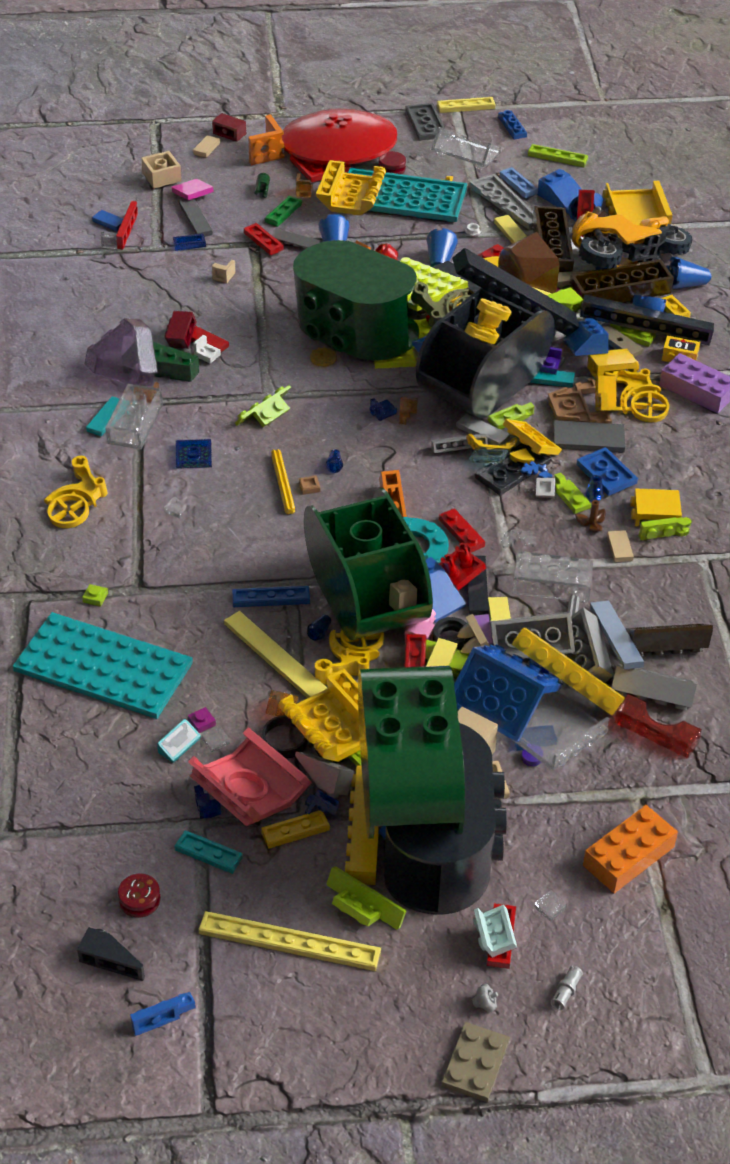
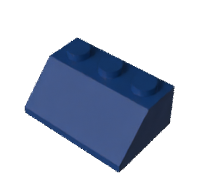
[563,318,609,356]

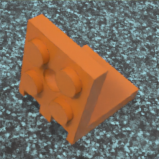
[248,114,284,165]

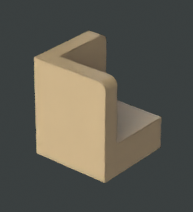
[212,260,235,283]

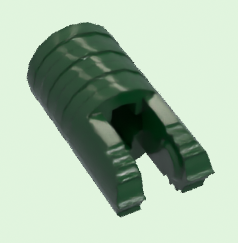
[254,173,270,198]

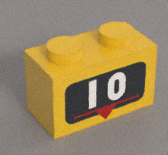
[661,336,700,362]

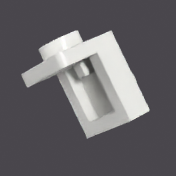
[193,335,221,364]

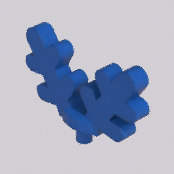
[520,461,552,478]

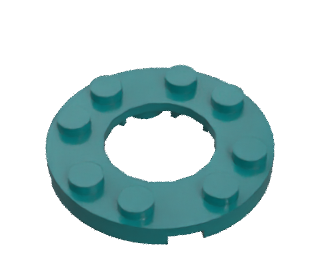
[403,517,449,564]

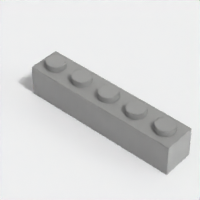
[273,228,322,249]
[431,433,488,453]

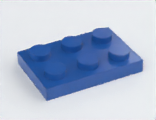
[576,447,638,496]

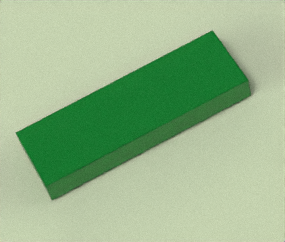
[264,196,302,227]

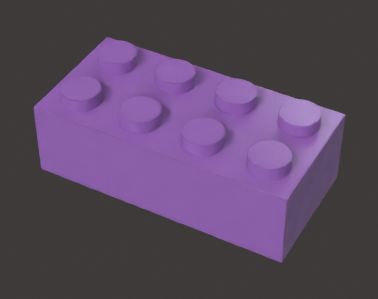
[659,353,730,413]

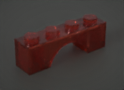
[614,694,702,758]

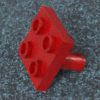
[439,543,486,591]

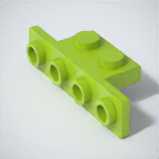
[235,385,291,428]
[326,866,406,930]

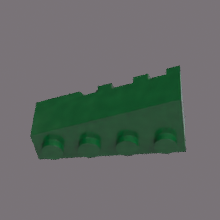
[122,337,199,382]

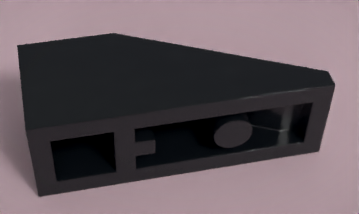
[77,927,145,981]

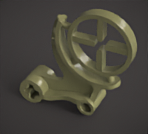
[411,282,471,327]

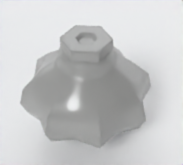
[472,983,498,1013]

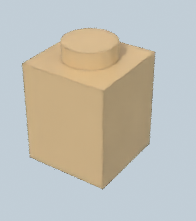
[389,580,417,611]

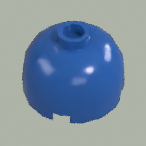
[633,295,666,312]

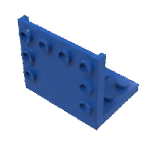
[454,644,563,742]

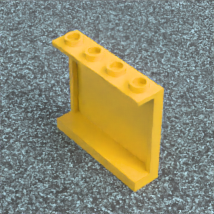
[603,181,673,225]

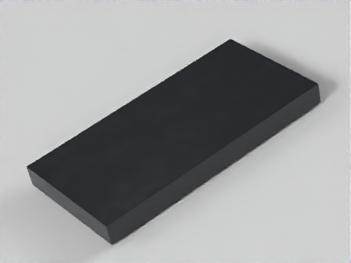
[475,443,550,496]

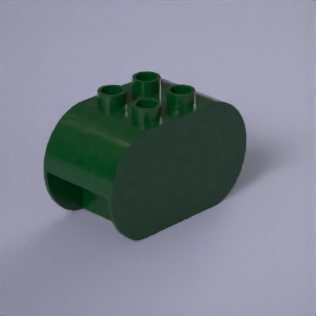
[293,240,420,360]
[304,488,433,640]
[358,666,465,839]

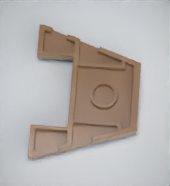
[547,378,612,424]

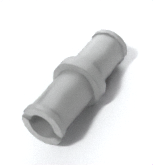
[550,966,583,1010]

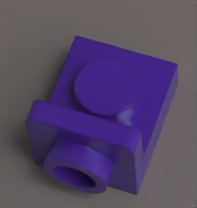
[540,347,562,374]

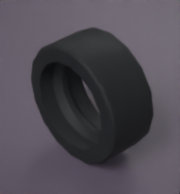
[433,617,470,651]

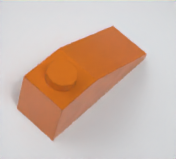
[379,470,407,517]

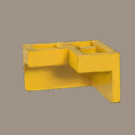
[595,376,622,411]

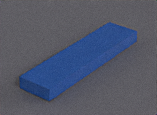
[232,586,310,608]

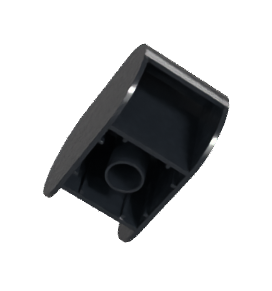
[416,288,554,418]
[384,723,507,915]

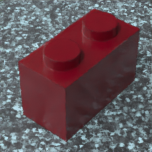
[212,113,247,142]
[165,311,197,349]

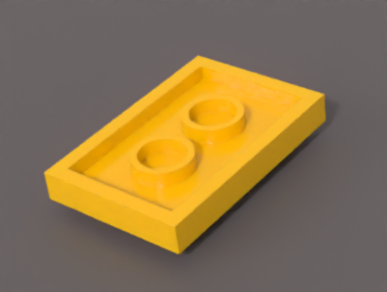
[503,419,562,456]

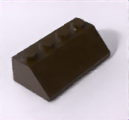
[625,623,713,656]

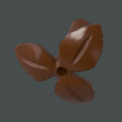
[575,500,606,532]

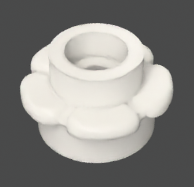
[465,223,481,237]

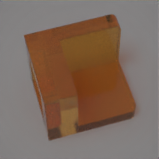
[296,173,313,198]
[266,690,299,716]

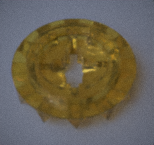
[310,347,337,367]

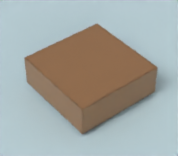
[299,475,320,495]

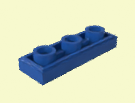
[498,110,527,140]

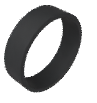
[262,715,308,759]

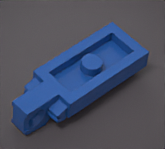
[130,992,196,1036]

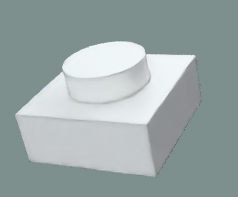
[536,478,555,498]

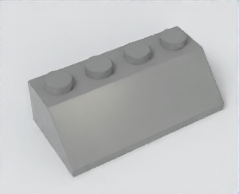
[564,607,614,689]
[490,612,575,658]
[612,664,697,710]

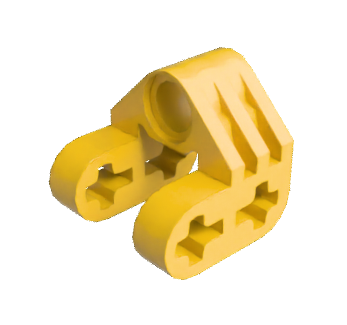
[465,299,512,344]

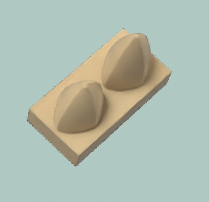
[457,614,489,653]

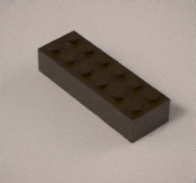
[532,206,574,272]
[569,259,674,309]

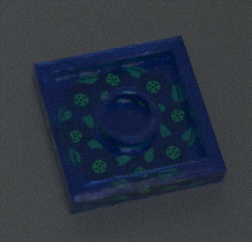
[176,439,212,469]

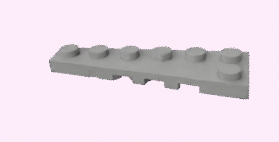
[469,174,533,229]

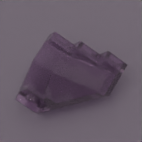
[84,318,158,388]

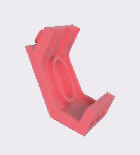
[188,727,312,826]

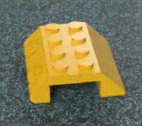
[316,160,386,215]
[278,669,360,762]

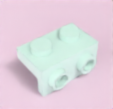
[473,905,517,957]

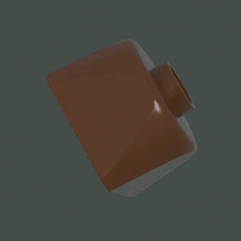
[498,232,560,294]

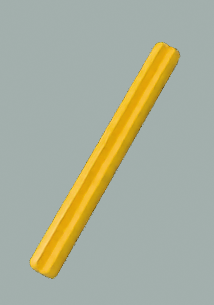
[271,449,295,515]

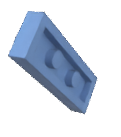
[499,167,538,198]

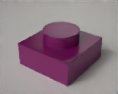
[188,707,216,733]

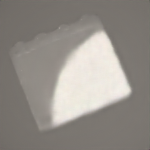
[511,691,609,771]

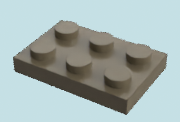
[442,1022,510,1103]

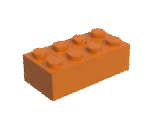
[583,805,678,894]

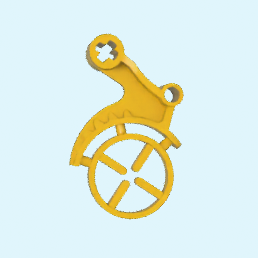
[604,368,669,423]
[44,456,108,528]
[315,630,384,686]

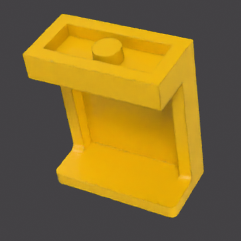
[587,349,639,378]
[630,488,682,526]

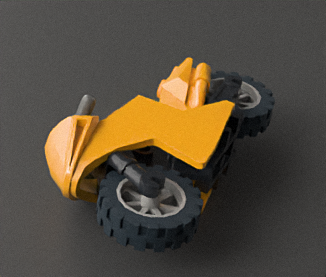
[572,206,693,269]

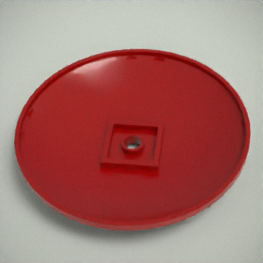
[282,108,397,165]

